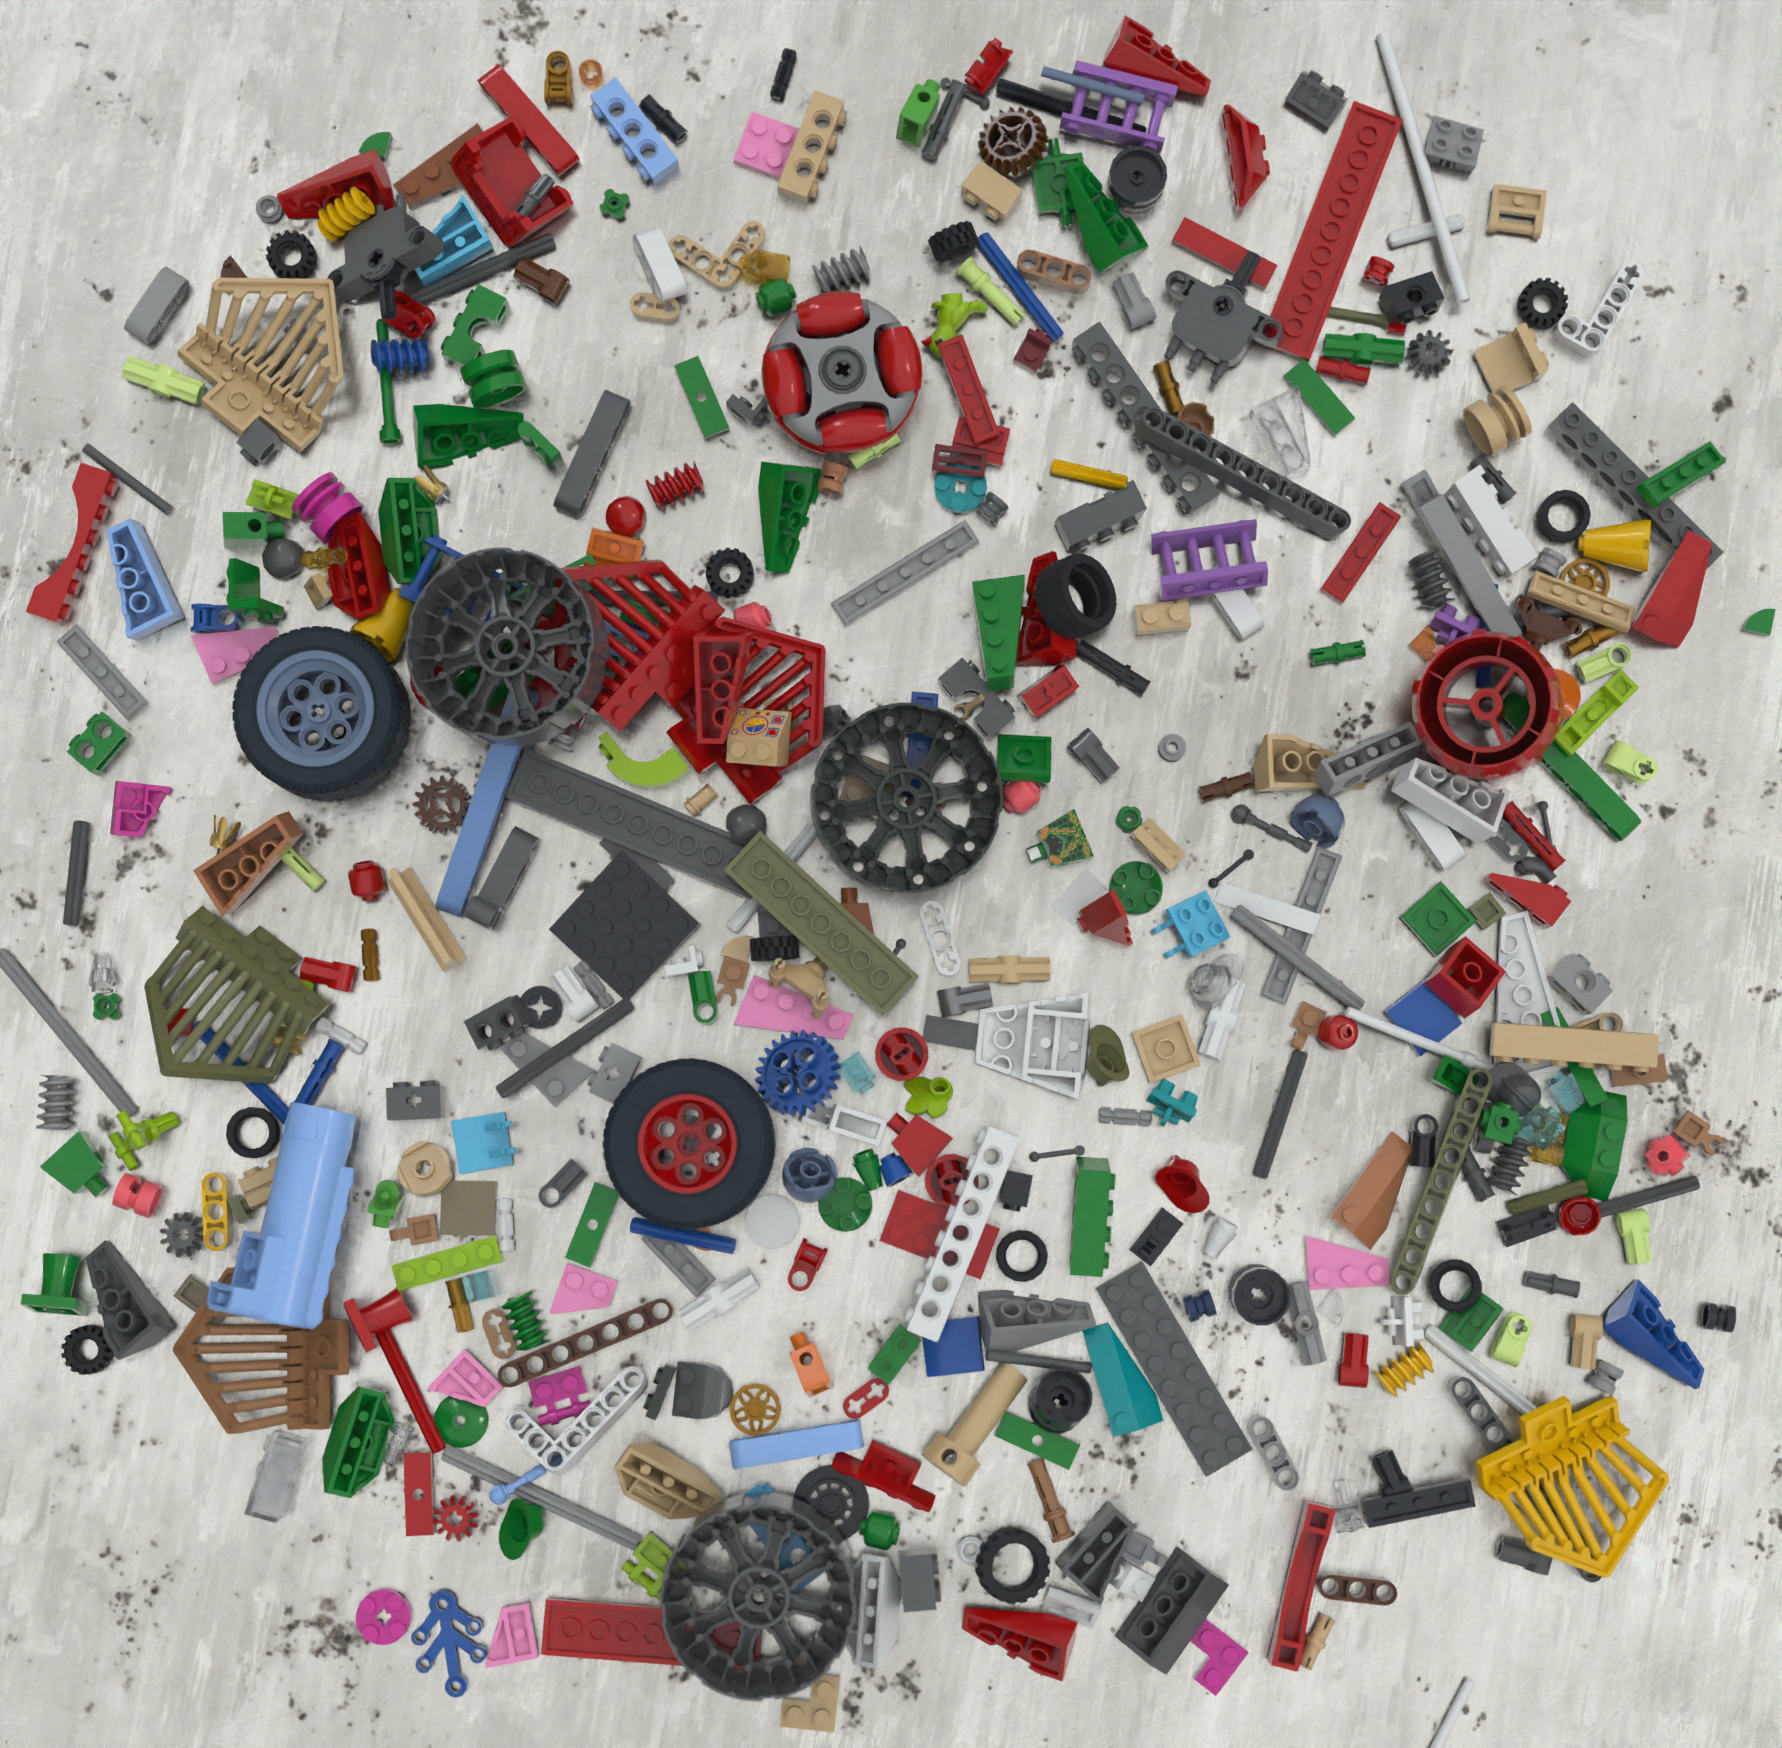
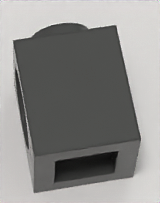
[236,419,282,465]

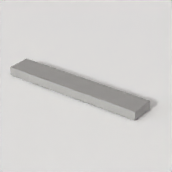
[1418,494,1522,637]
[831,520,979,626]
[1260,846,1342,1005]

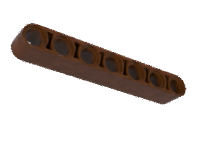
[497,1298,674,1388]

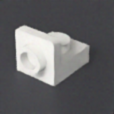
[665,945,704,978]

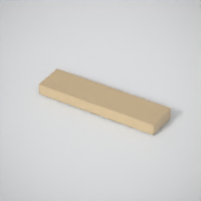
[1527,570,1635,634]

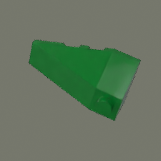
[758,461,821,573]

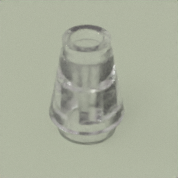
[89,953,116,994]
[382,1422,414,1465]

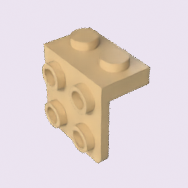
[1474,322,1549,393]

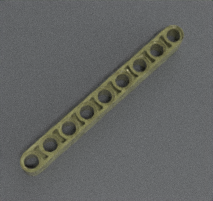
[1390,1068,1494,1295]

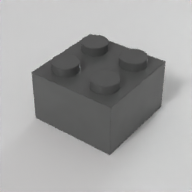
[898,1548,941,1613]

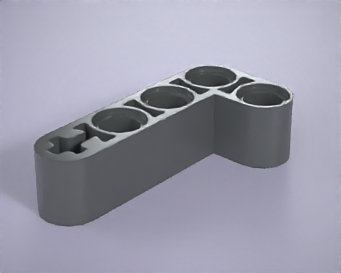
[464,826,540,931]

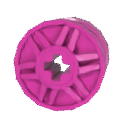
[291,472,364,544]

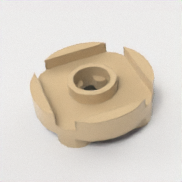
[397,1142,453,1197]

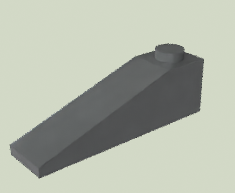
[85,1241,174,1360]

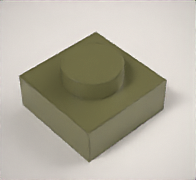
[1467,892,1506,930]
[227,1195,254,1224]

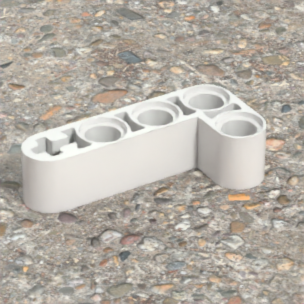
[1553,261,1644,357]

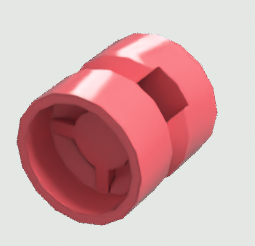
[112,1173,162,1218]

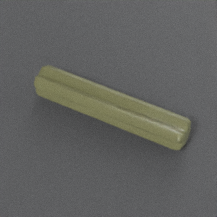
[1508,1180,1588,1215]

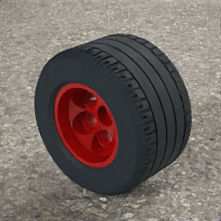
[603,1058,775,1230]

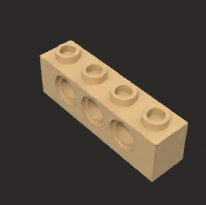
[777,90,847,205]

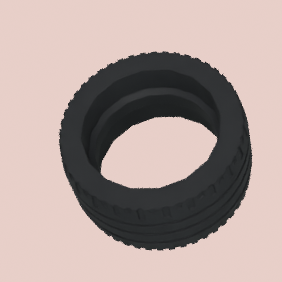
[1035,554,1117,639]

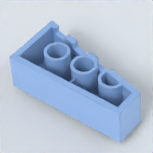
[106,518,184,641]

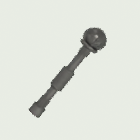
[1232,804,1313,852]

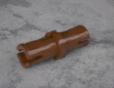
[1198,771,1254,803]

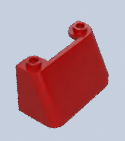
[451,115,574,247]

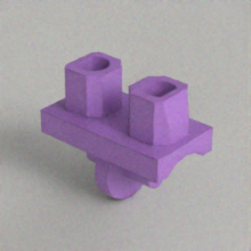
[1428,603,1480,645]

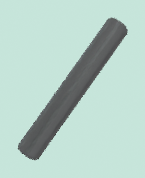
[63,820,89,926]
[1597,1176,1700,1218]

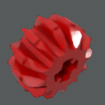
[433,1494,480,1542]

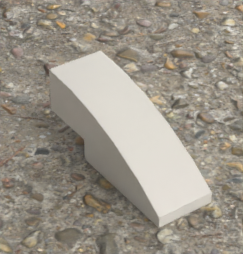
[798,1100,887,1146]

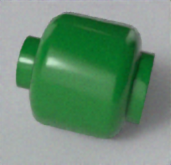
[755,278,796,317]
[859,1511,901,1550]

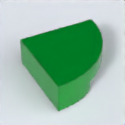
[359,132,392,160]
[1742,609,1776,636]

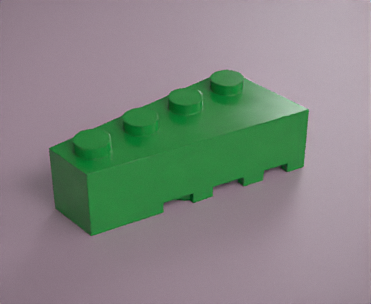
[972,574,1025,691]
[1069,1156,1115,1277]

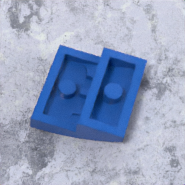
[1385,978,1462,1056]
[922,1316,985,1377]

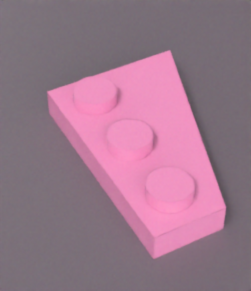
[190,627,279,685]
[1304,1235,1390,1290]

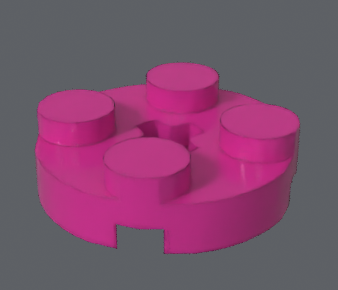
[356,1588,412,1645]

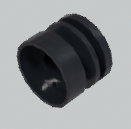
[1228,1264,1290,1325]
[1028,1368,1092,1434]

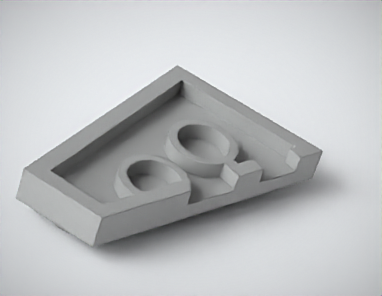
[500,1033,595,1107]

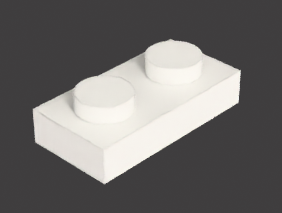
[1041,1587,1102,1629]

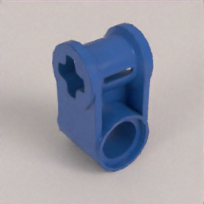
[190,603,244,634]

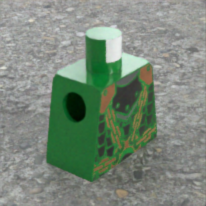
[1026,809,1094,868]

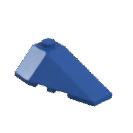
[1603,1279,1705,1390]

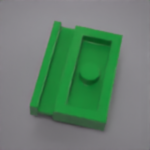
[1439,1285,1504,1352]

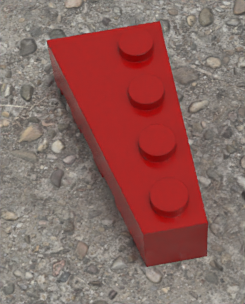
[693,632,754,744]

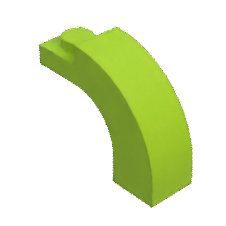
[598,731,691,788]

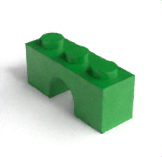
[441,284,509,368]

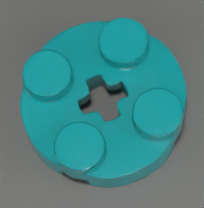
[934,463,987,514]

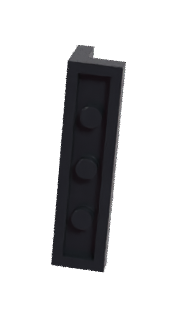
[1362,1478,1476,1528]

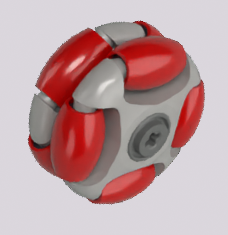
[761,291,923,455]

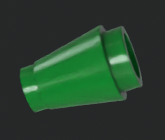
[852,1149,883,1191]

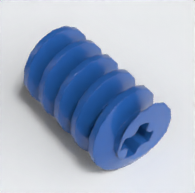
[371,339,429,373]

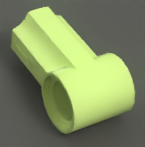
[1576,643,1632,684]
[1617,1209,1652,1265]

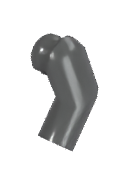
[1516,856,1557,884]

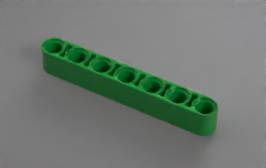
[1502,691,1641,841]

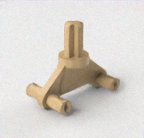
[768,957,829,1019]

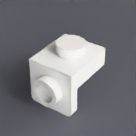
[1109,1557,1156,1602]

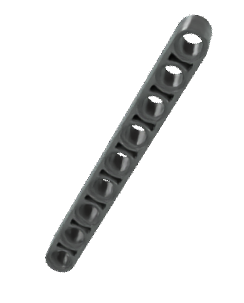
[1134,407,1351,540]
[1447,1376,1602,1583]

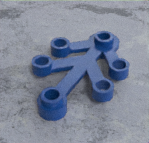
[411,1590,487,1698]

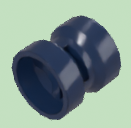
[1182,1289,1217,1323]

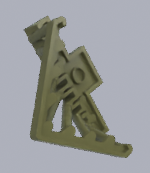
[144,906,330,1084]

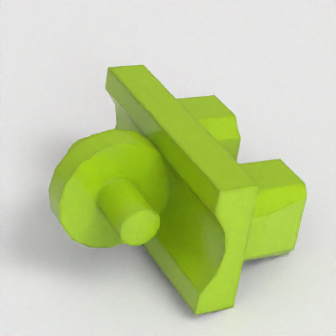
[245,479,299,520]

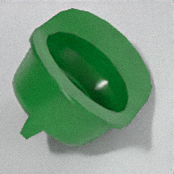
[499,1498,544,1560]

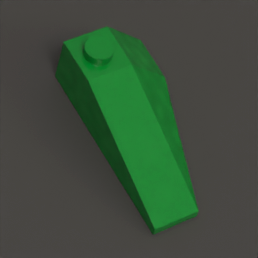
[1064,160,1148,273]
[413,404,524,468]

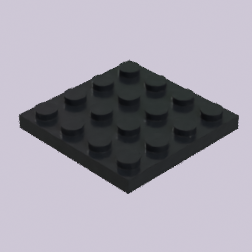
[549,851,701,1000]

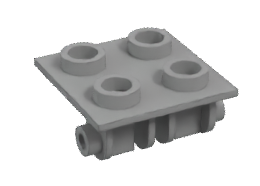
[1424,115,1484,173]

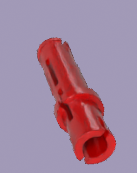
[1503,800,1566,871]

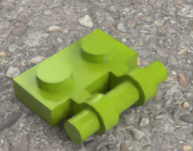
[621,1532,688,1601]

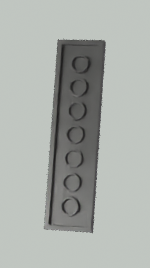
[1095,1261,1253,1477]

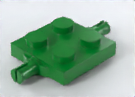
[1030,138,1084,228]

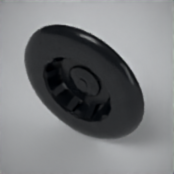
[794,1466,869,1540]

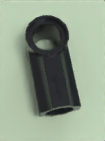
[1410,1114,1438,1167]
[1370,1449,1413,1495]

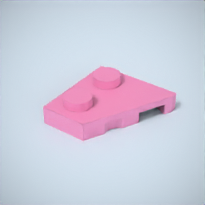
[428,1349,504,1407]

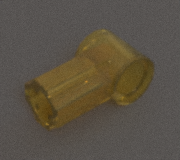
[1532,1111,1569,1167]

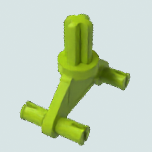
[109,1110,179,1171]

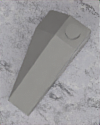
[978,1290,1096,1352]

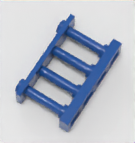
[397,535,524,622]

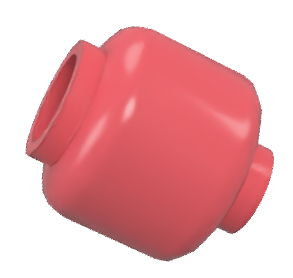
[734,602,772,629]
[1003,780,1042,813]

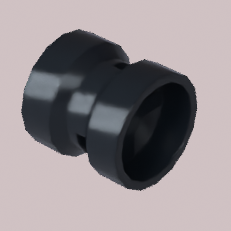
[1702,1302,1736,1333]

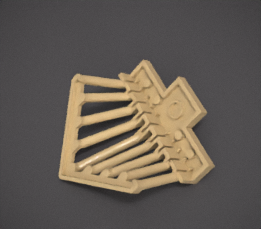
[177,278,343,453]

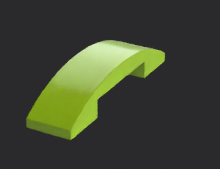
[1554,669,1639,756]

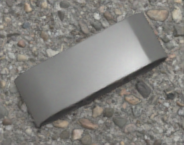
[124,266,189,344]
[1247,1415,1299,1491]

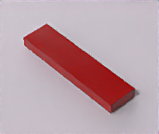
[1172,217,1278,290]
[937,334,1000,444]
[1320,502,1402,604]

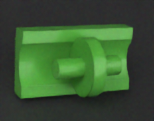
[367,1180,404,1228]

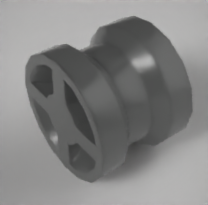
[975,492,1009,525]

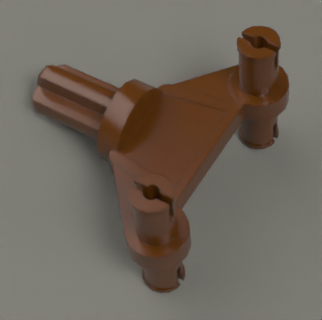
[1515,594,1582,651]

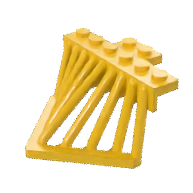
[1476,1395,1669,1578]

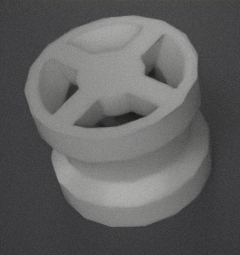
[1533,547,1567,578]

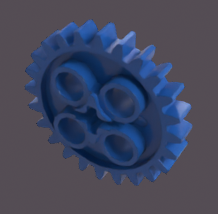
[755,1030,841,1117]

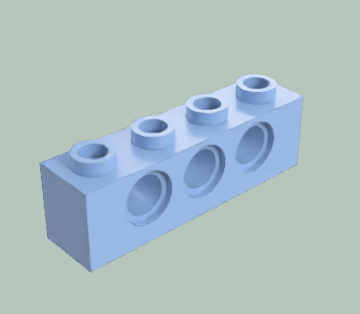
[590,77,679,186]

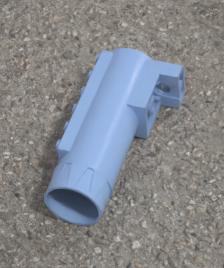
[207,1102,356,1330]

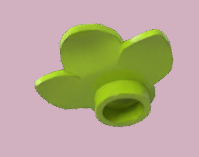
[903,1077,953,1118]

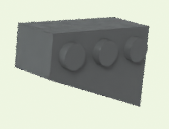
[1055,1501,1135,1606]

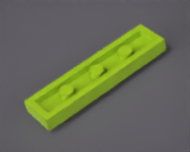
[391,1235,504,1291]

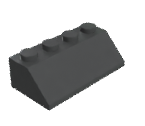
[1115,1547,1229,1675]

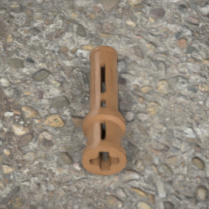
[1027,1458,1075,1543]

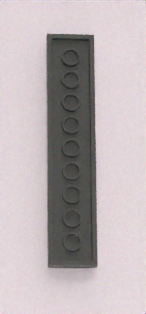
[504,748,752,899]

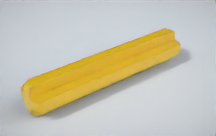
[1050,459,1128,490]

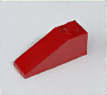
[1484,873,1571,928]

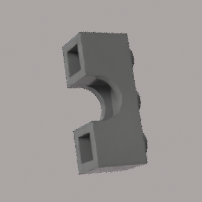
[938,657,1015,741]

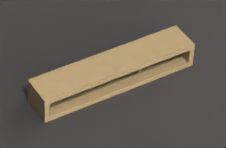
[1490,1022,1659,1072]

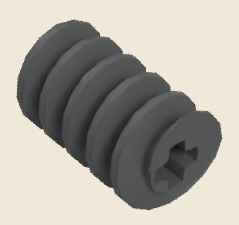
[1408,549,1455,608]
[1486,1136,1536,1195]

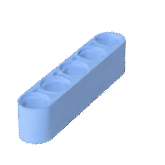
[729,1420,864,1469]

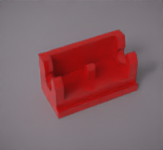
[1017,664,1079,718]

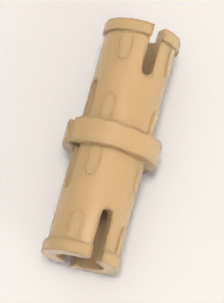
[1300,1613,1336,1671]

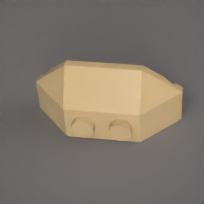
[615,1443,722,1519]

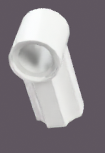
[549,966,599,1023]

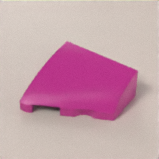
[110,781,171,837]

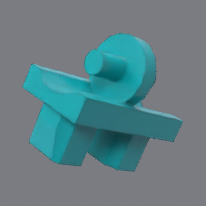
[1146,1079,1198,1127]

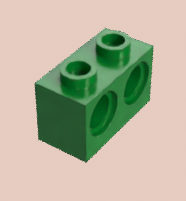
[67,711,131,775]
[867,1323,921,1385]

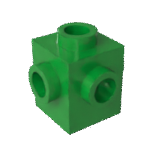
[1479,1102,1521,1145]

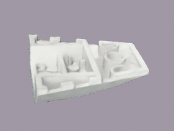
[975,992,1091,1100]

